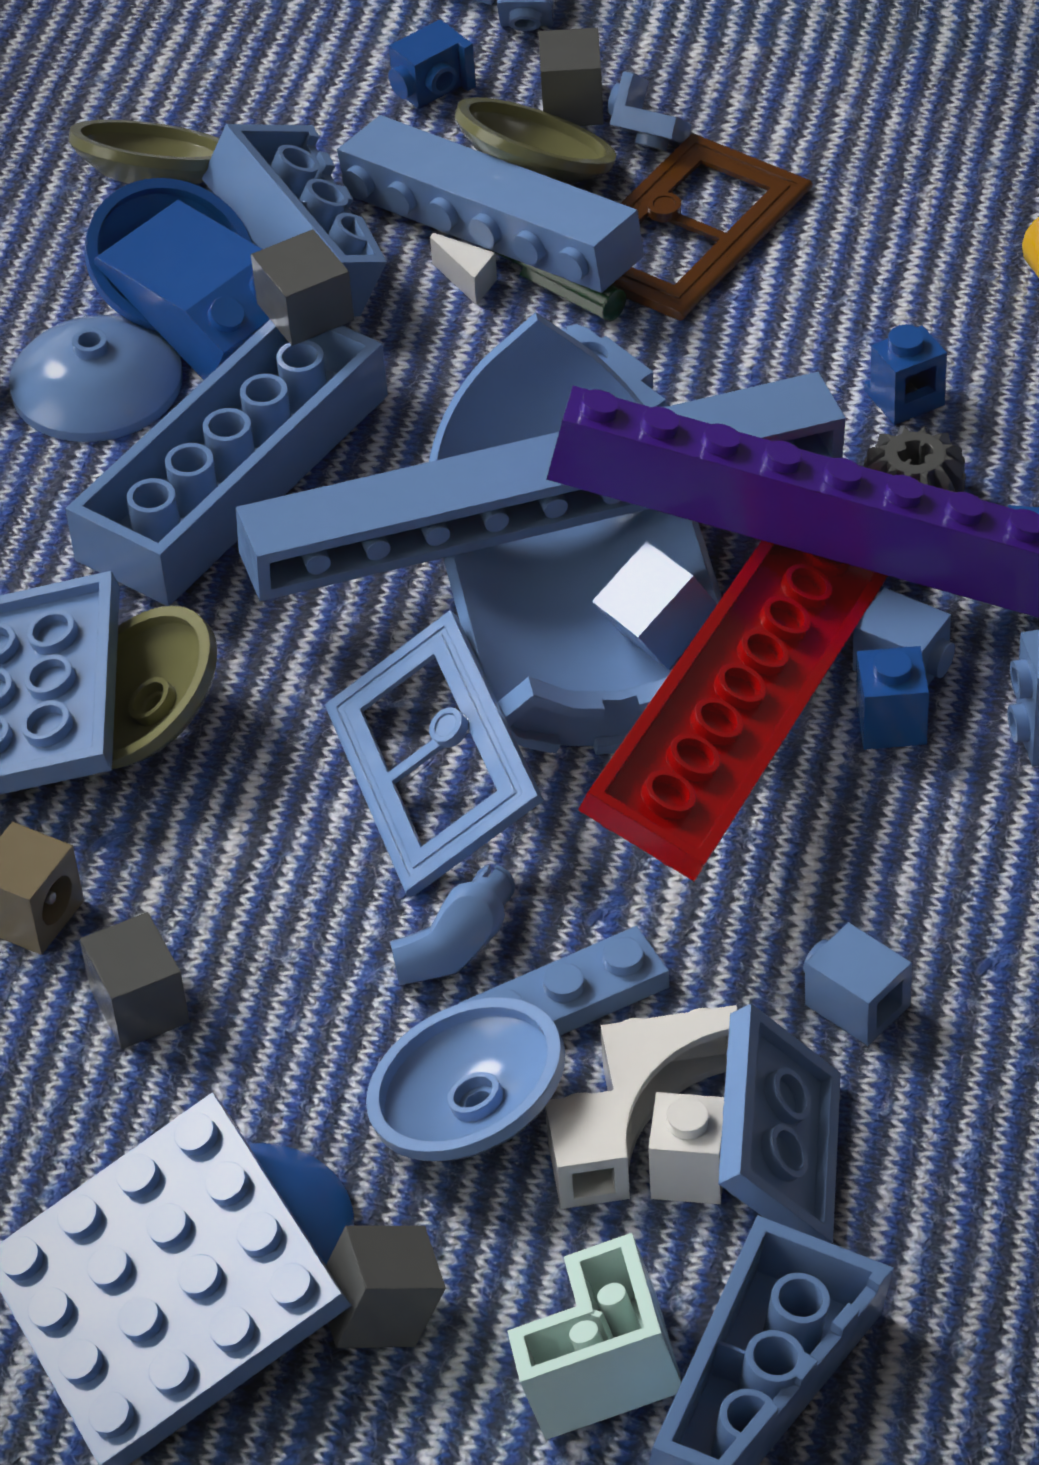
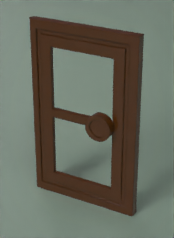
[611,133,813,321]

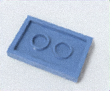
[718,1003,841,1243]

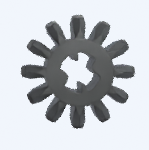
[864,425,966,492]

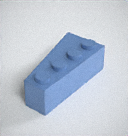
[202,124,387,317]
[649,1215,894,1465]

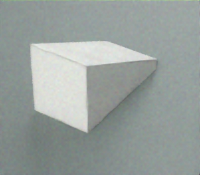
[430,233,497,305]

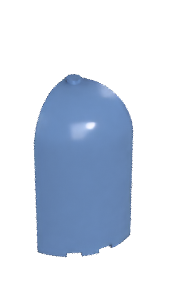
[429,312,722,755]

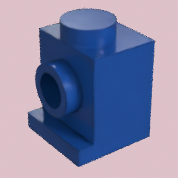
[388,19,476,109]
[864,324,947,425]

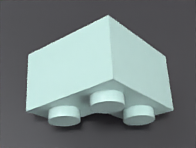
[507,1233,682,1440]

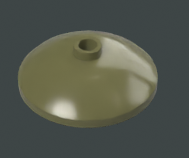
[455,97,616,184]
[69,120,220,185]
[112,606,217,769]

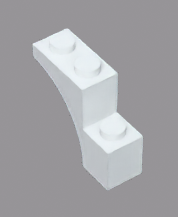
[545,1005,737,1209]

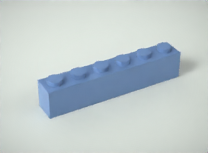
[337,115,644,293]

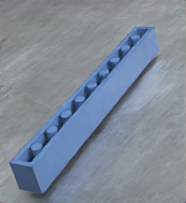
[236,372,846,602]

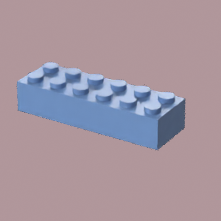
[65,320,388,606]

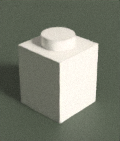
[648,1092,724,1204]

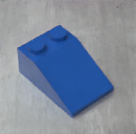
[94,200,270,380]

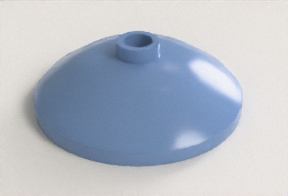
[9,315,183,442]
[366,997,565,1161]

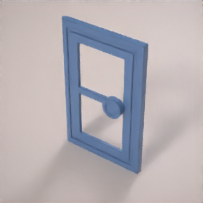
[325,610,544,897]

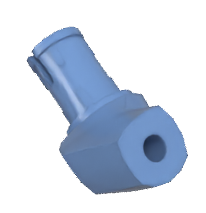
[390,865,515,985]

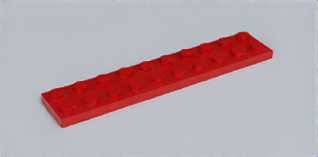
[578,540,888,882]

